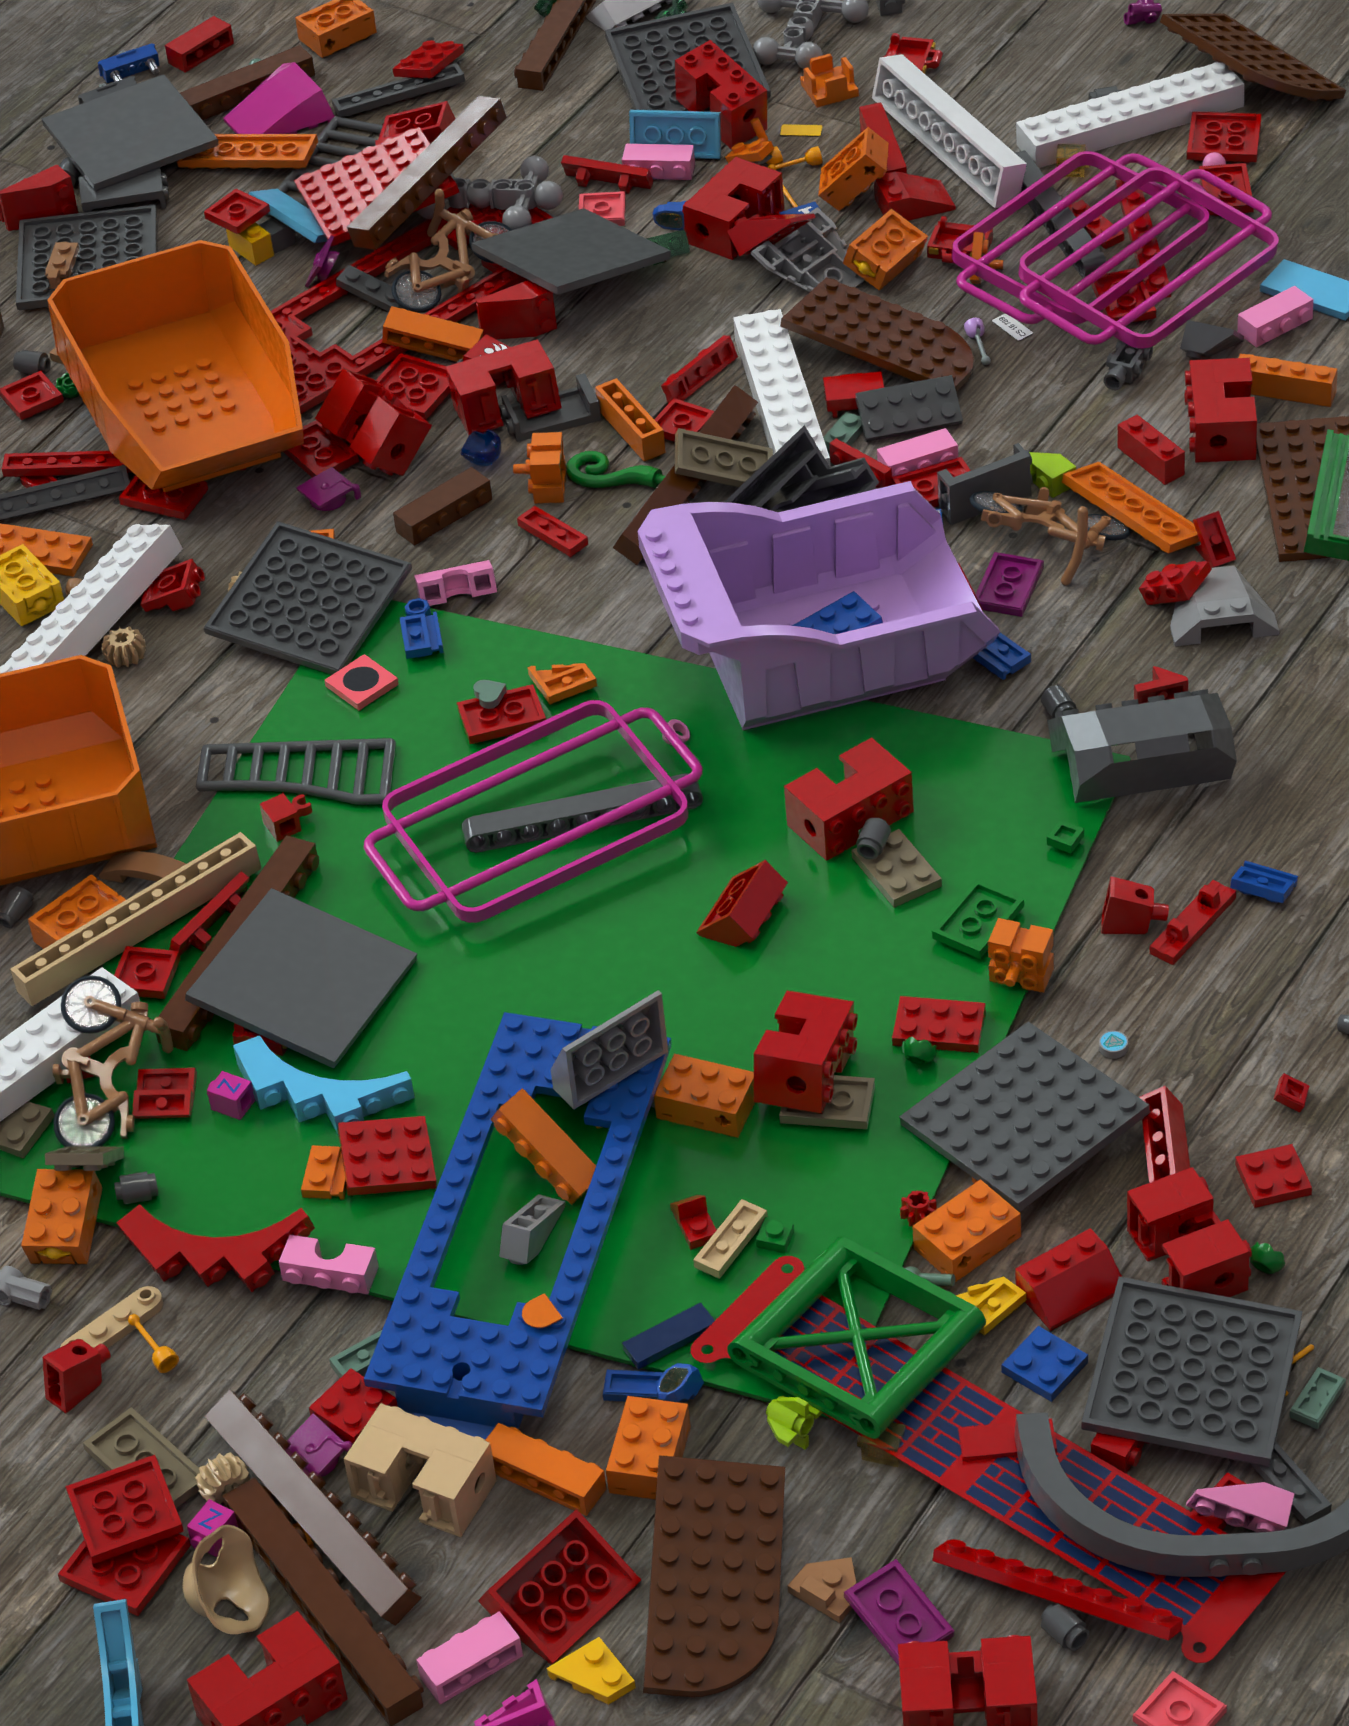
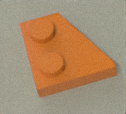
[527,663,597,704]

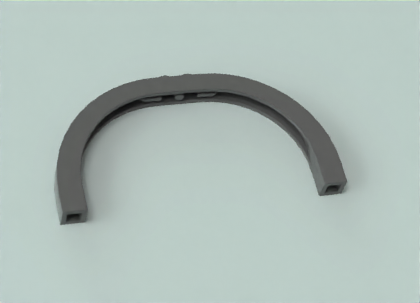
[1014,1413,1349,1577]

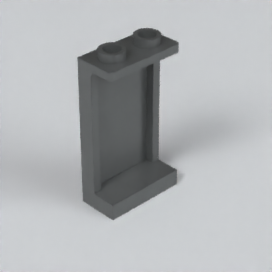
[79,167,170,213]
[499,373,601,442]
[937,443,1033,525]

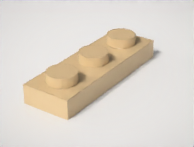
[693,1199,768,1279]

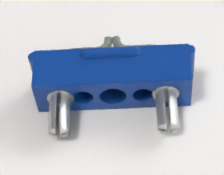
[98,43,160,83]

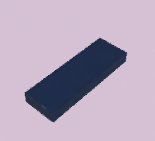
[622,1302,715,1370]

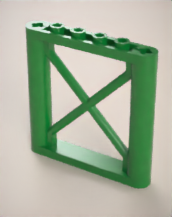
[727,1237,986,1439]

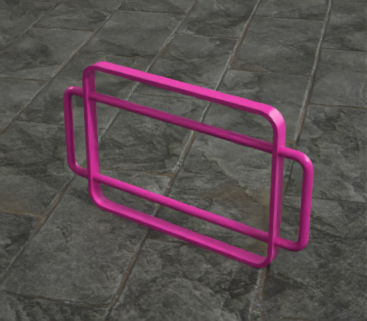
[952,151,1209,324]
[1018,167,1279,349]
[363,700,703,923]

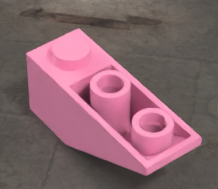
[1186,1482,1294,1533]

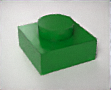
[1047,820,1084,854]
[756,1217,794,1253]

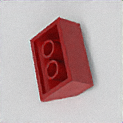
[696,860,788,947]
[1015,1228,1122,1331]

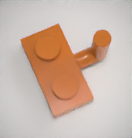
[725,118,774,163]
[970,232,1004,284]

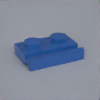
[400,612,444,659]
[973,632,1031,680]
[1230,861,1298,903]

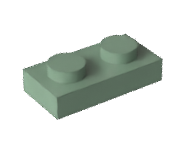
[823,412,863,450]
[329,1330,382,1378]

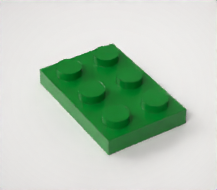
[932,879,1024,959]

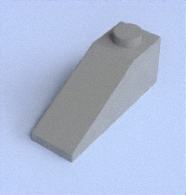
[499,1194,566,1265]

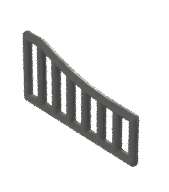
[266,116,383,217]
[196,738,396,805]

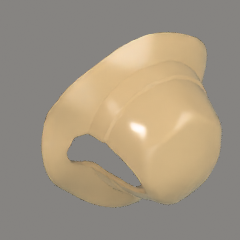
[183,1525,270,1634]

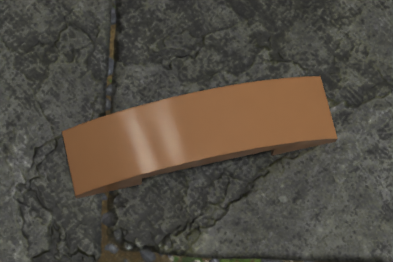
[99,851,186,883]

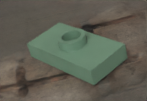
[1289,1367,1346,1429]

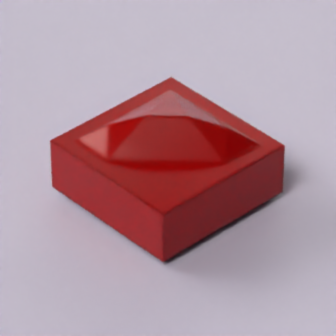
[1274,1073,1310,1112]

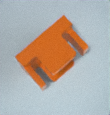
[800,54,859,107]

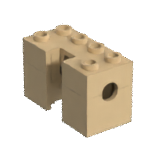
[344,1403,497,1537]

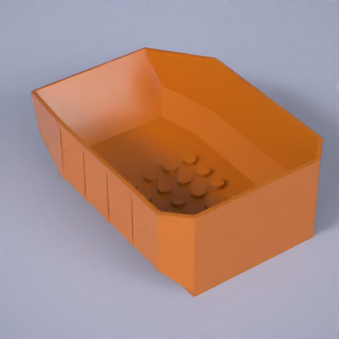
[47,240,304,492]
[0,655,157,886]

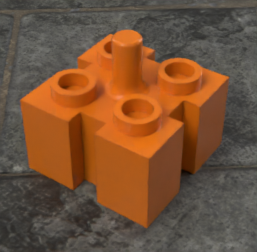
[513,432,566,504]
[988,918,1054,993]

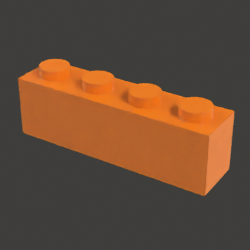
[382,306,483,362]
[1239,353,1338,407]
[595,378,666,462]
[490,1088,596,1205]
[485,1423,607,1516]

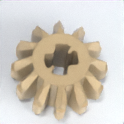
[102,626,146,668]
[195,1452,250,1504]

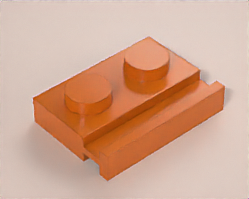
[301,1145,347,1199]

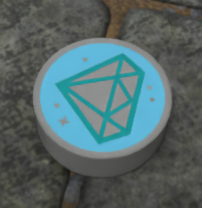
[1099,1031,1128,1059]

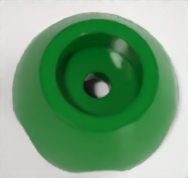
[55,373,80,399]
[902,1037,937,1064]
[1249,1242,1285,1274]

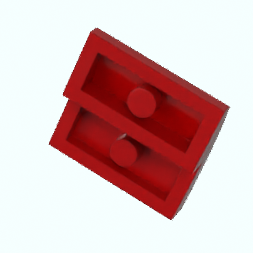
[132,1068,197,1119]

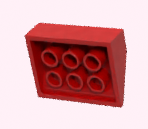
[478,1509,641,1665]

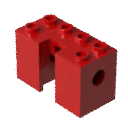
[675,40,767,150]
[682,157,785,260]
[445,339,562,436]
[1184,358,1257,463]
[315,368,432,476]
[784,737,914,861]
[754,990,858,1114]
[1127,1167,1252,1297]
[187,1611,348,1726]
[898,1635,1038,1726]

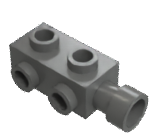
[1104,340,1153,391]

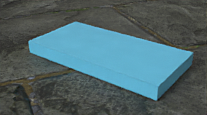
[629,110,721,159]
[249,189,327,243]
[1260,259,1349,321]

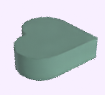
[473,680,507,709]

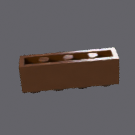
[393,467,492,546]

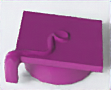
[305,235,339,288]
[296,467,361,511]
[288,1413,353,1477]

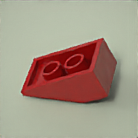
[378,101,455,144]
[0,164,78,231]
[874,172,956,221]
[727,213,816,256]
[476,280,557,340]

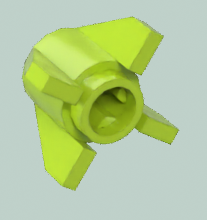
[766,1396,823,1450]

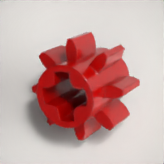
[900,1191,937,1227]

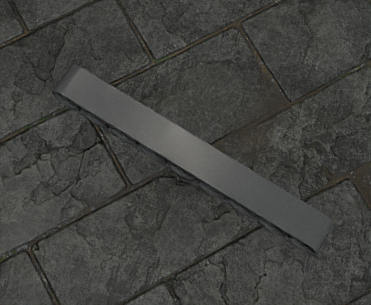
[1015,150,1106,278]
[461,773,703,852]

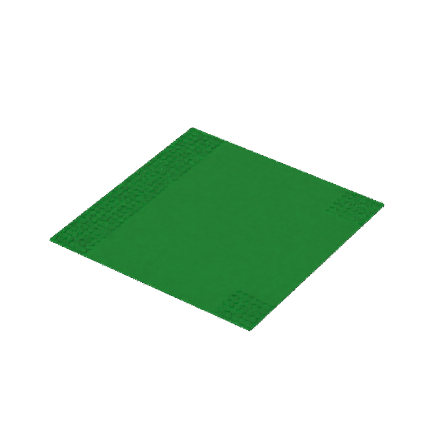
[0,600,1131,1419]

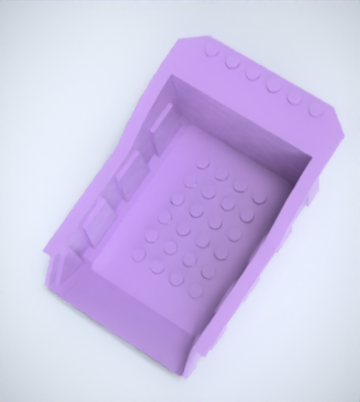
[638,481,1000,730]

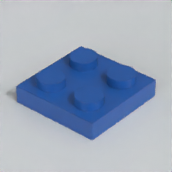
[1001,1326,1088,1402]

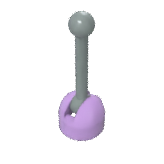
[964,318,991,365]

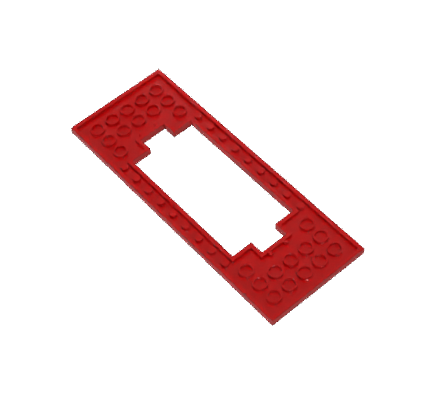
[271,204,554,414]

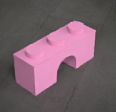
[414,560,497,606]
[279,1235,379,1294]

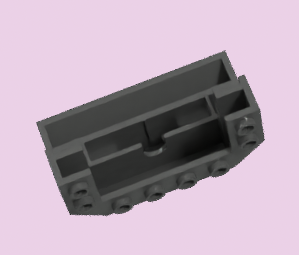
[725,425,879,512]
[1047,689,1237,803]

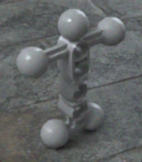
[753,0,869,69]
[417,155,563,230]

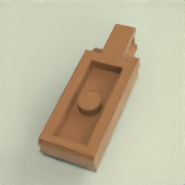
[45,242,79,289]

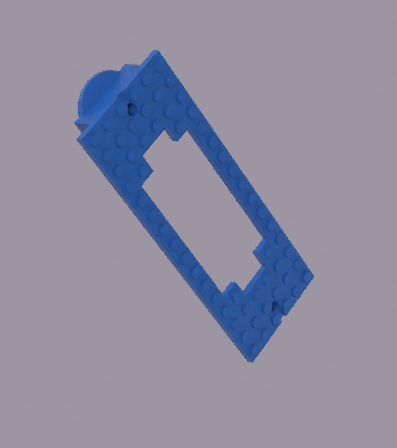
[364,1012,672,1439]

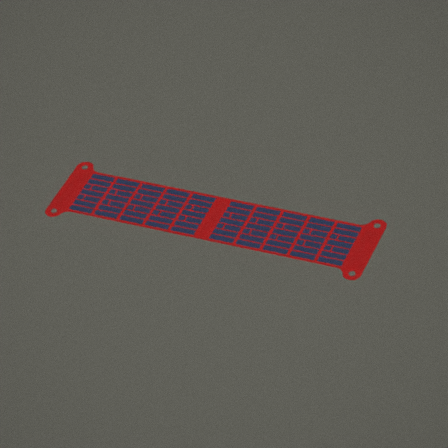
[691,1256,1287,1663]

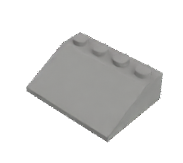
[551,990,668,1109]

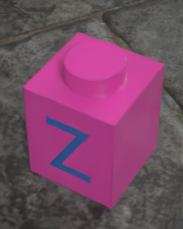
[207,1071,255,1120]
[187,1499,238,1557]

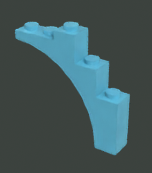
[233,1035,415,1136]
[93,1599,144,1726]

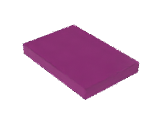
[976,552,1044,617]
[844,1559,955,1666]

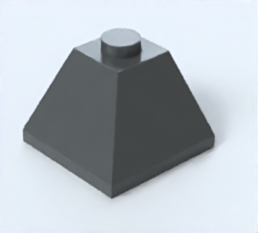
[1180,320,1244,359]

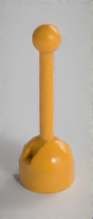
[767,146,823,170]
[128,1314,179,1373]

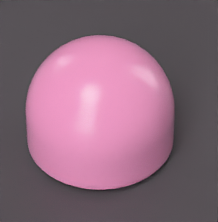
[1202,152,1226,166]
[662,719,690,745]

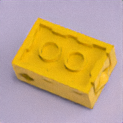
[0,544,64,627]

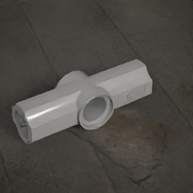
[0,1266,52,1310]

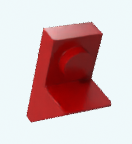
[1193,511,1236,568]
[1134,666,1188,704]
[670,1195,717,1250]

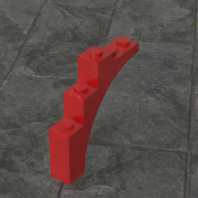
[116,1204,315,1292]

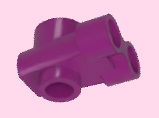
[1124,0,1162,25]

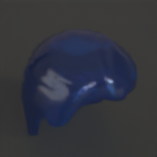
[461,429,502,467]

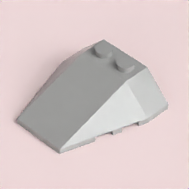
[751,207,866,292]
[1170,565,1279,646]

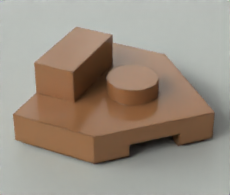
[787,1557,856,1623]

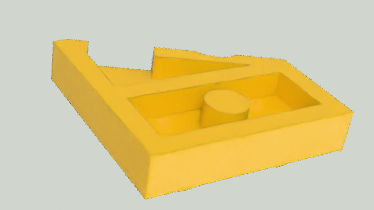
[956,1276,1026,1336]
[547,1637,636,1705]

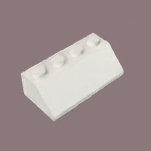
[586,0,675,30]

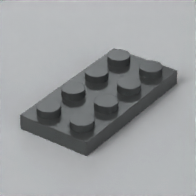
[855,375,963,442]

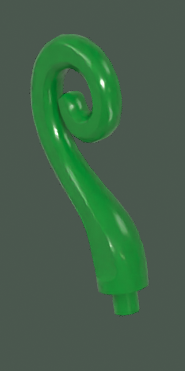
[566,451,665,488]

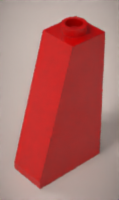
[859,102,907,174]

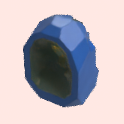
[653,201,686,231]
[656,1363,704,1403]

